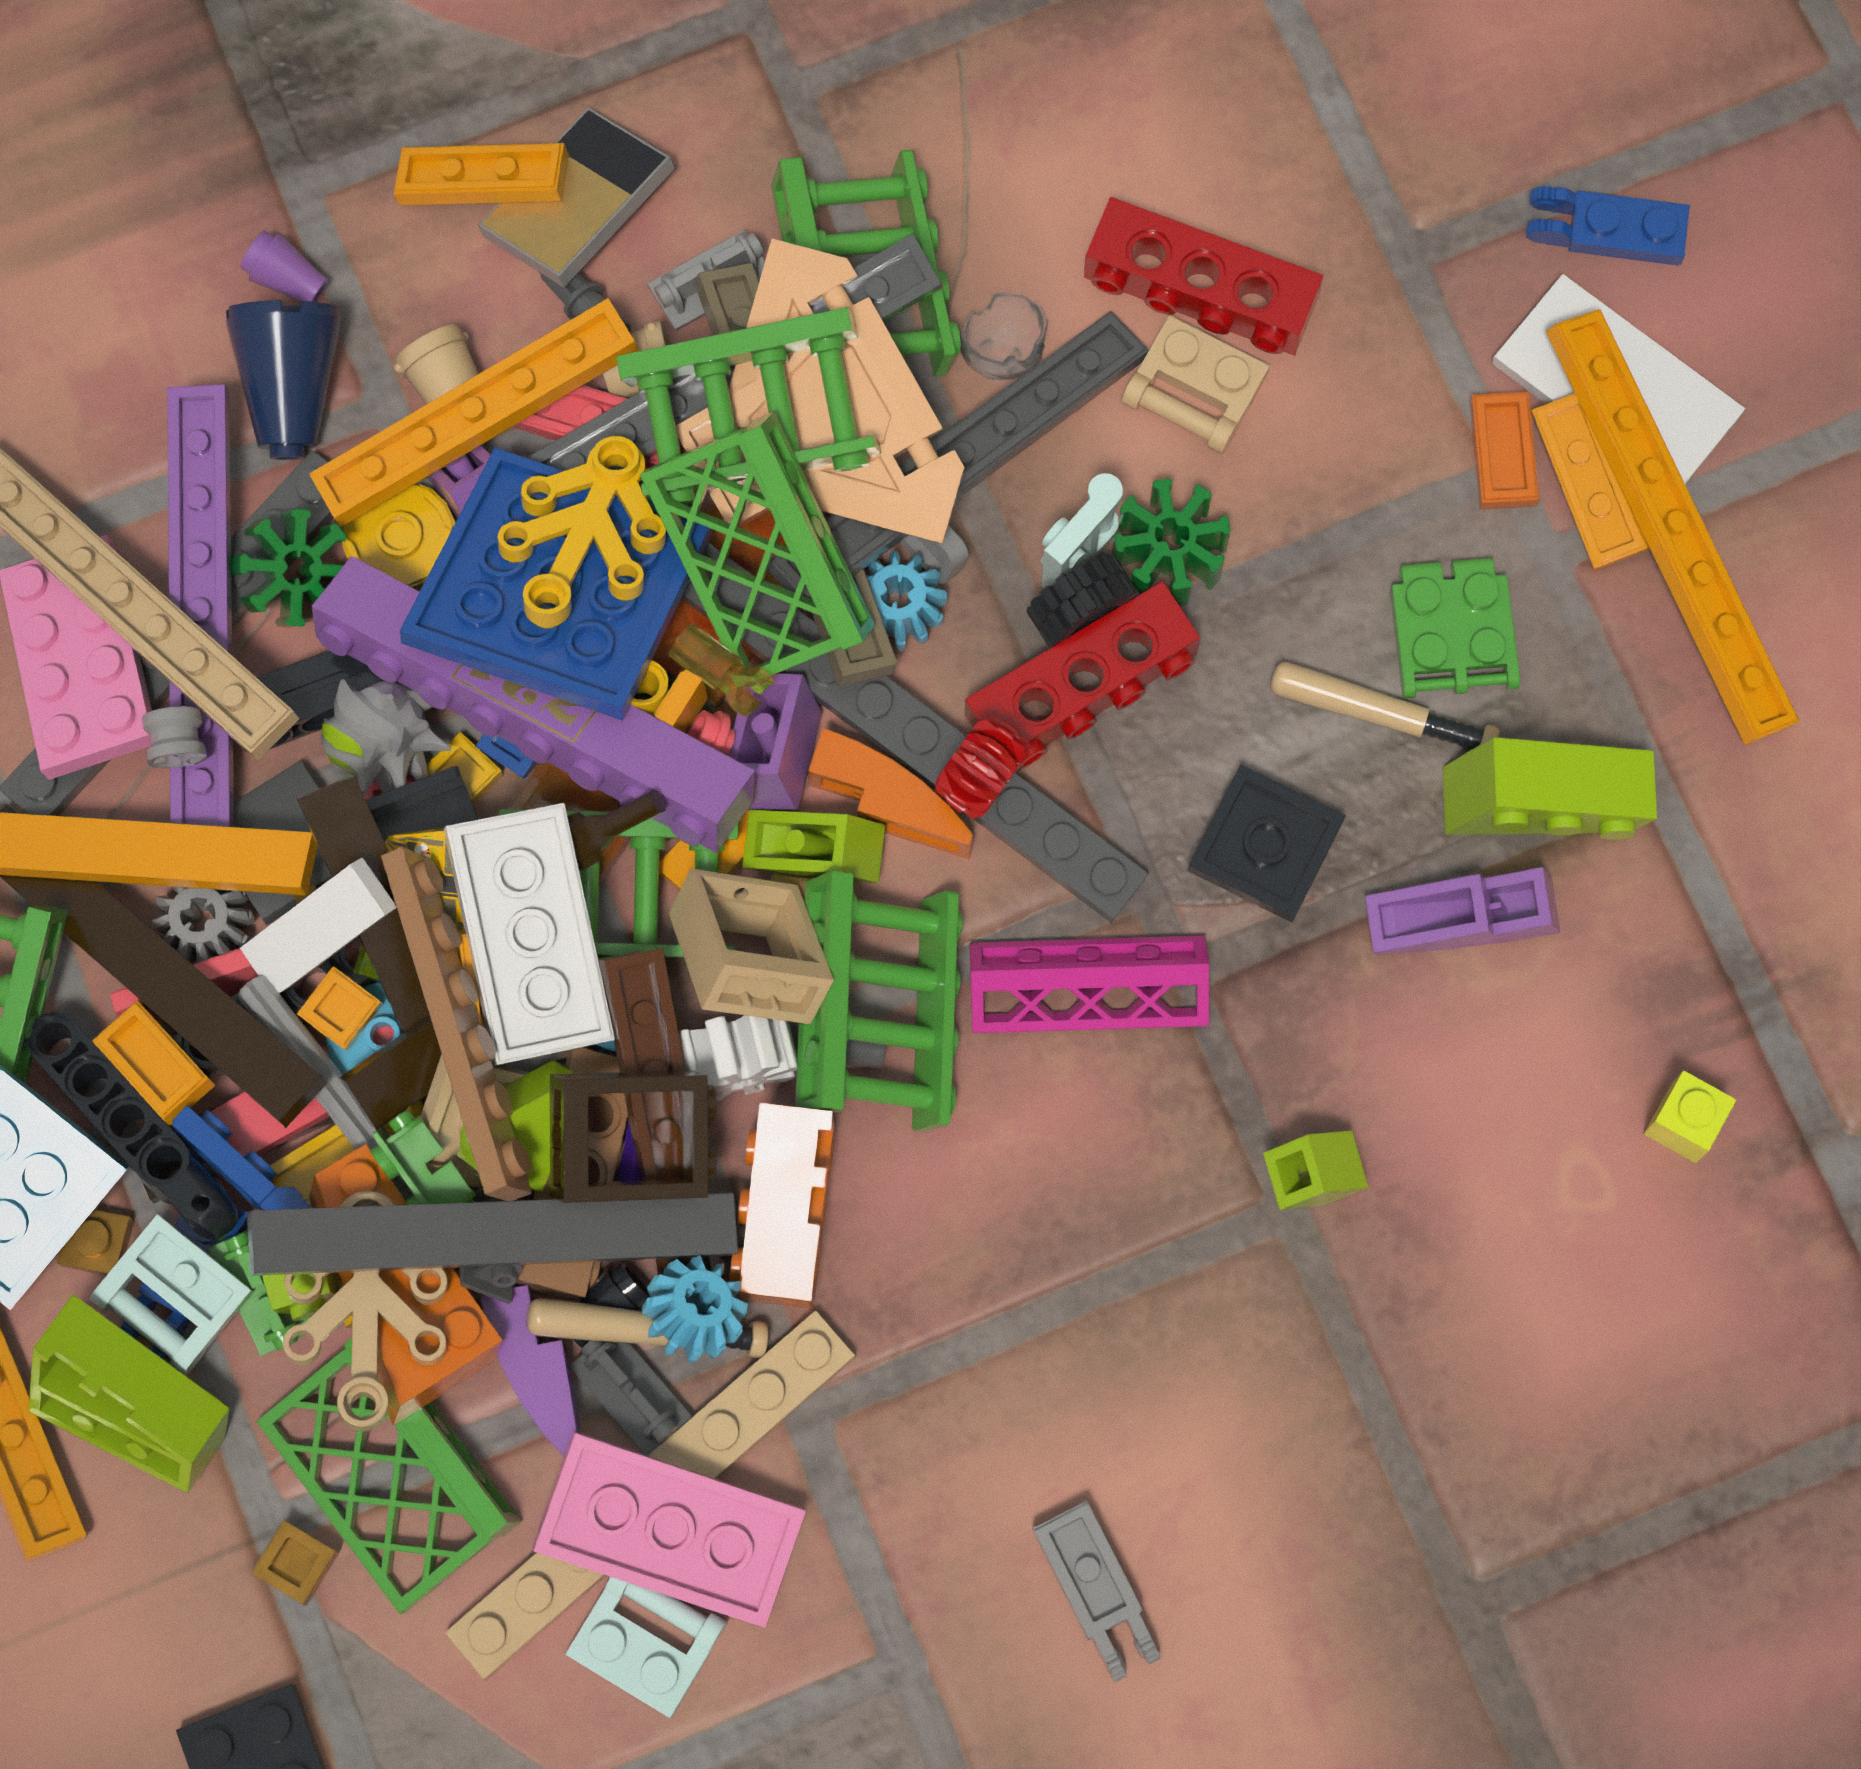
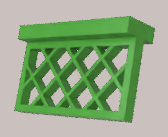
[640,412,875,687]
[256,1338,522,1614]

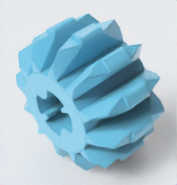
[866,550,947,651]
[641,1255,748,1364]

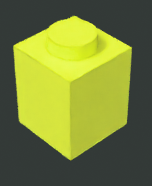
[1644,1070,1736,1163]

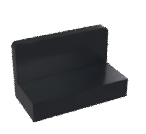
[366,766,479,842]

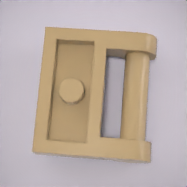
[1121,315,1270,454]

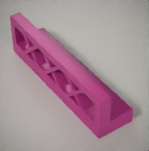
[969,936,1209,1033]

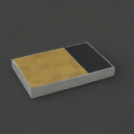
[478,107,675,287]

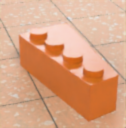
[309,1144,503,1426]

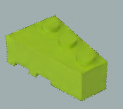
[1442,737,1657,840]
[29,1294,229,1494]

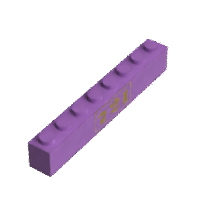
[312,556,755,853]

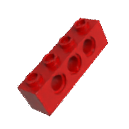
[1084,197,1324,356]
[965,581,1200,769]

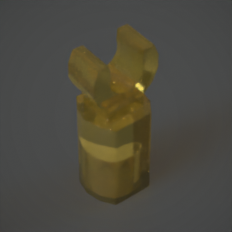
[668,623,774,717]

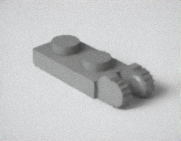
[1032,1501,1161,1683]

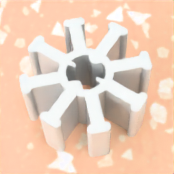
[678,1015,798,1101]

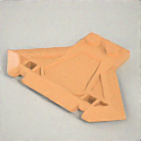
[676,239,965,544]

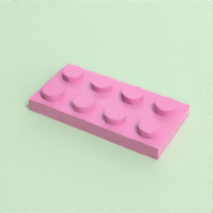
[0,535,152,780]
[532,1431,806,1628]

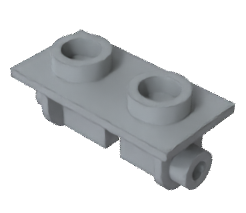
[647,230,765,331]

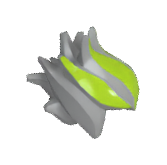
[321,679,451,794]

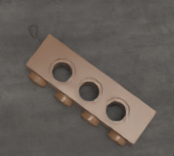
[512,1047,628,1299]

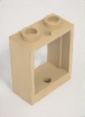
[669,869,834,1024]

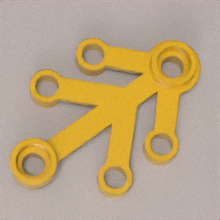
[497,436,666,628]

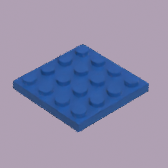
[400,447,712,721]

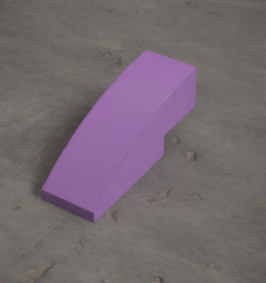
[1365,867,1561,955]
[480,1285,581,1456]

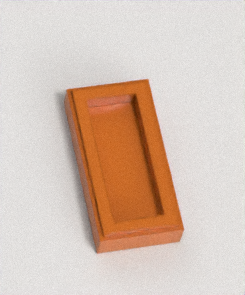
[1469,391,1539,509]

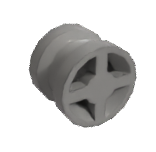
[142,706,207,768]

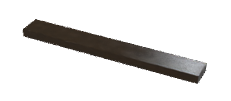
[0,804,327,1128]

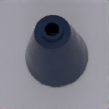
[226,300,341,460]

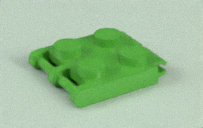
[1390,558,1520,699]

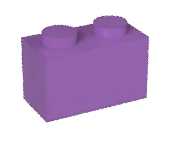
[727,674,822,812]

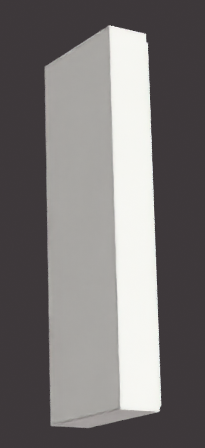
[240,858,397,994]

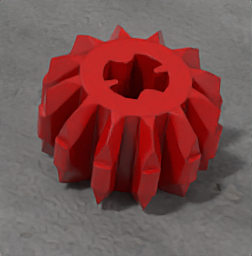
[935,714,1030,819]

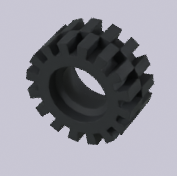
[1026,554,1140,648]

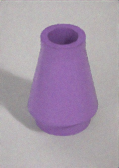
[240,230,329,302]

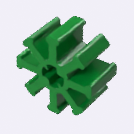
[1112,479,1231,606]
[231,509,347,627]

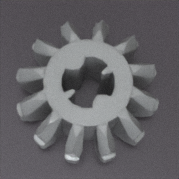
[151,887,255,964]

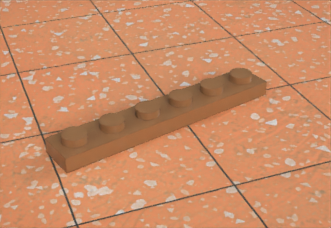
[381,846,532,1202]

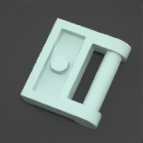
[1041,473,1123,588]
[89,1214,254,1375]
[565,1577,728,1719]

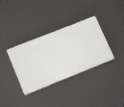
[1492,274,1746,485]
[443,803,615,1066]

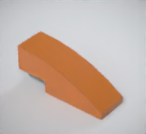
[808,728,973,859]

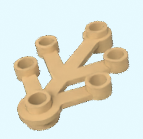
[283,1191,448,1431]

